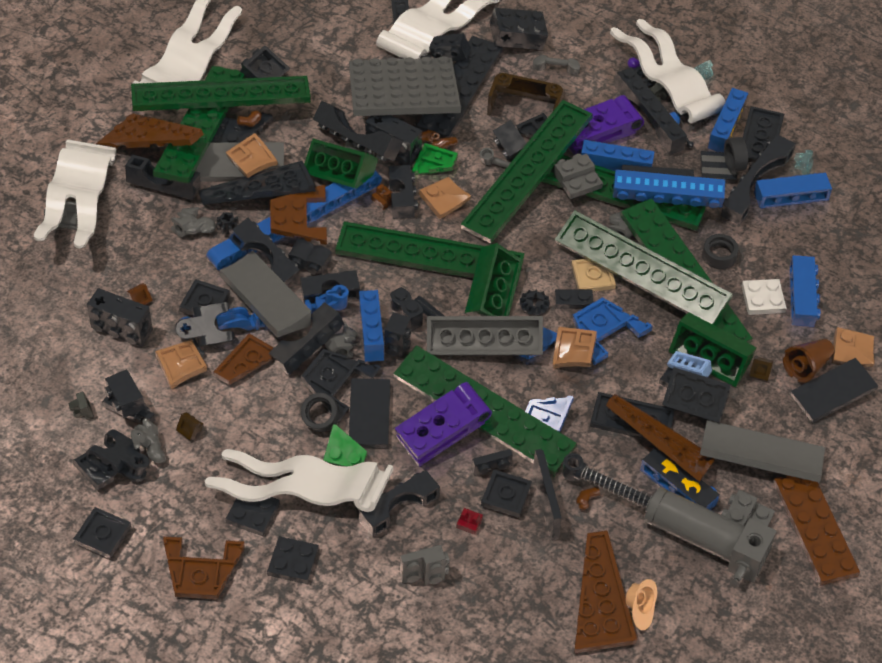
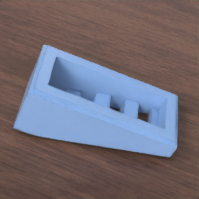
[667,351,712,377]

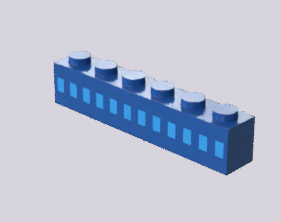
[613,170,725,208]

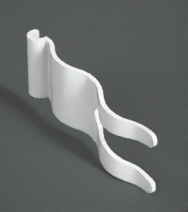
[133,0,242,84]
[376,0,501,59]
[610,19,726,124]
[34,140,116,248]
[205,449,393,512]

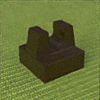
[749,356,773,381]
[176,412,204,441]

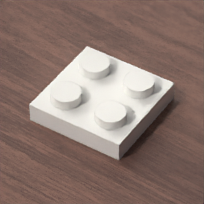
[741,279,786,315]

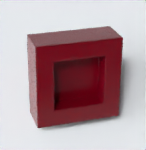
[456,508,483,535]

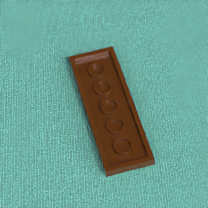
[773,476,860,586]

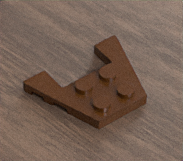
[270,185,327,245]
[163,536,245,600]

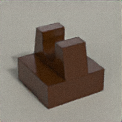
[371,184,393,210]
[127,283,153,305]

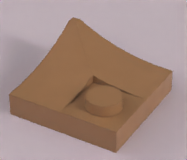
[226,133,278,178]
[419,177,471,219]
[553,327,597,368]
[831,327,874,367]
[155,340,207,389]

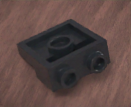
[240,45,290,78]

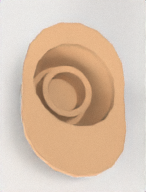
[625,579,657,630]

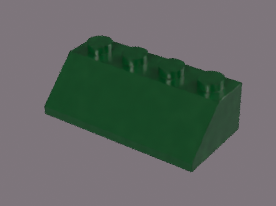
[304,138,379,189]
[464,243,523,316]
[668,312,757,387]

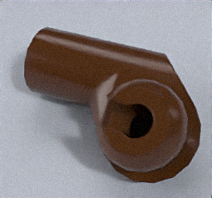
[237,110,261,127]
[422,130,440,143]
[432,137,458,149]
[576,486,600,510]

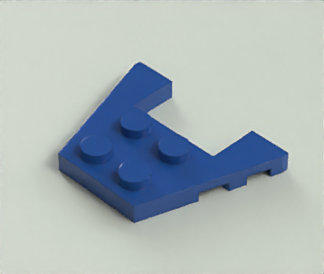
[572,297,653,365]

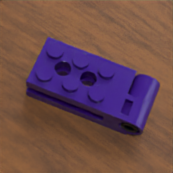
[569,95,645,155]
[395,382,492,467]

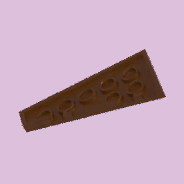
[96,113,204,148]
[606,394,716,482]
[574,530,637,654]

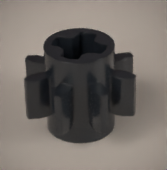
[216,212,239,235]

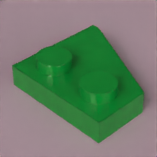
[412,143,458,175]
[323,424,368,467]

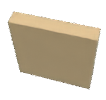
[571,259,616,292]

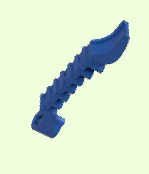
[216,285,349,331]

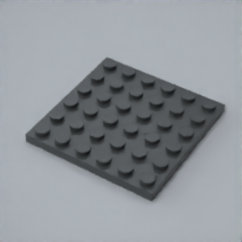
[349,56,461,116]

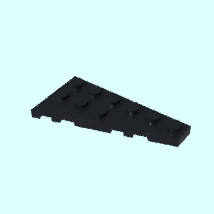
[198,161,316,205]

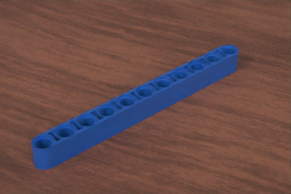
[206,170,382,271]

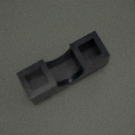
[389,165,418,219]
[300,270,360,304]

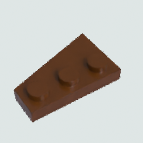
[213,333,274,385]

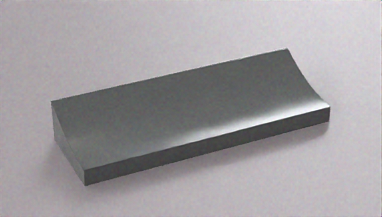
[196,142,285,182]
[220,250,311,337]
[427,316,543,355]
[700,420,825,483]

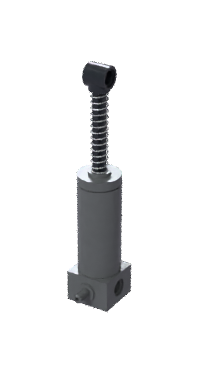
[562,453,777,583]

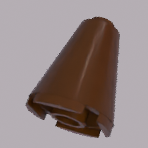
[782,339,834,383]

